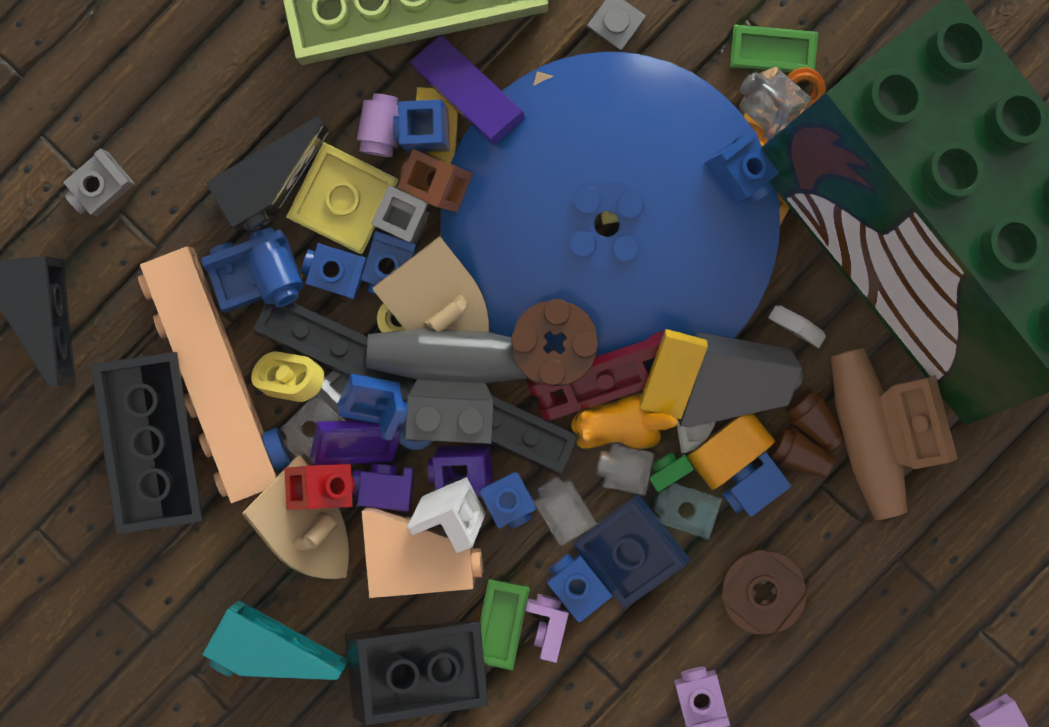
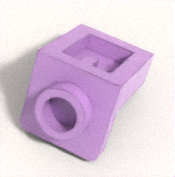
[525,594,569,663]

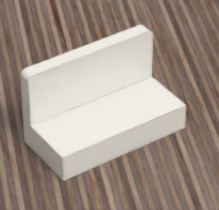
[407,477,486,553]

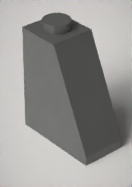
[677,332,803,427]

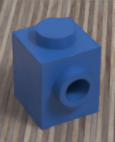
[393,99,449,153]
[547,553,612,623]

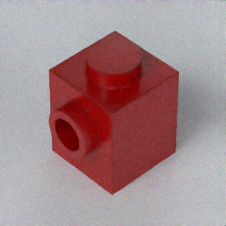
[285,464,355,510]

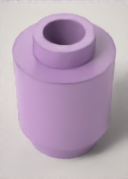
[357,93,399,158]

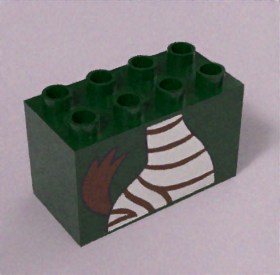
[761,0,1049,425]

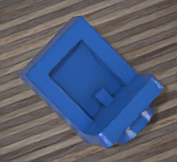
[337,374,407,440]
[480,472,536,529]

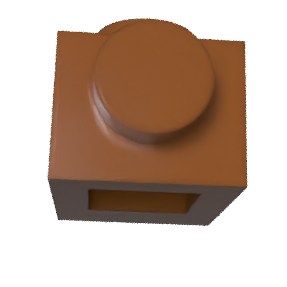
[397,149,473,212]

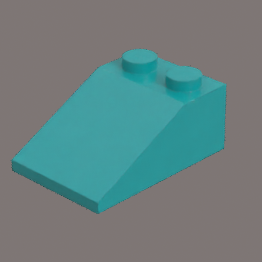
[202,600,348,680]

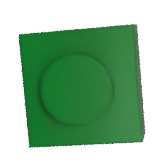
[647,452,694,492]

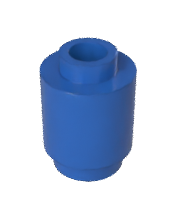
[247,240,303,307]

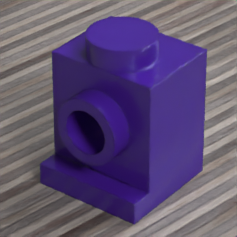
[427,443,493,497]
[353,463,415,511]

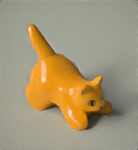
[571,390,678,449]

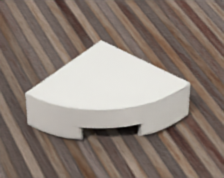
[768,305,826,348]
[677,422,716,453]

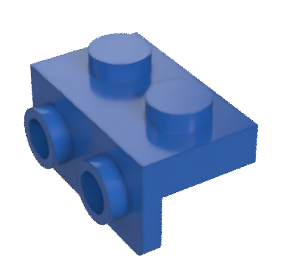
[201,228,302,313]

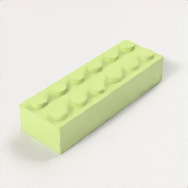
[283,0,548,65]

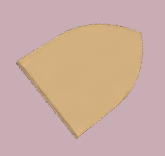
[372,236,489,332]
[242,456,349,579]

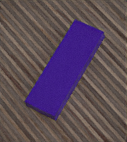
[410,35,525,146]

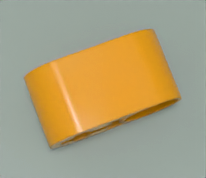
[686,413,775,490]

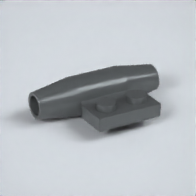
[366,328,528,444]

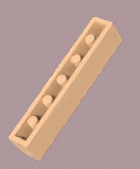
[138,246,280,503]

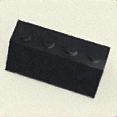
[91,352,203,534]

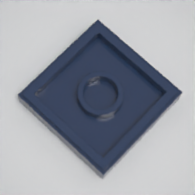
[572,493,691,609]

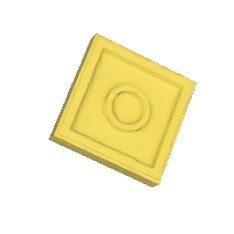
[286,142,400,255]

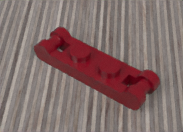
[526,331,665,420]

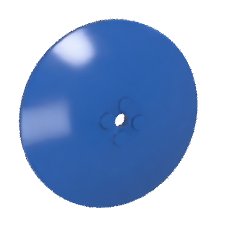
[440,52,780,367]

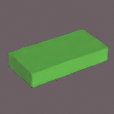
[729,24,818,74]
[480,578,530,670]

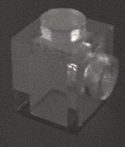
[596,443,654,495]

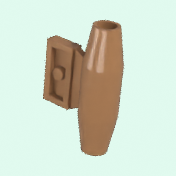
[831,347,958,520]

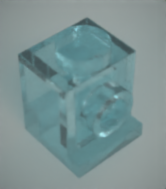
[653,482,722,540]

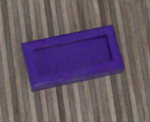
[310,420,401,465]

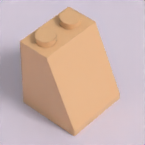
[362,507,483,598]

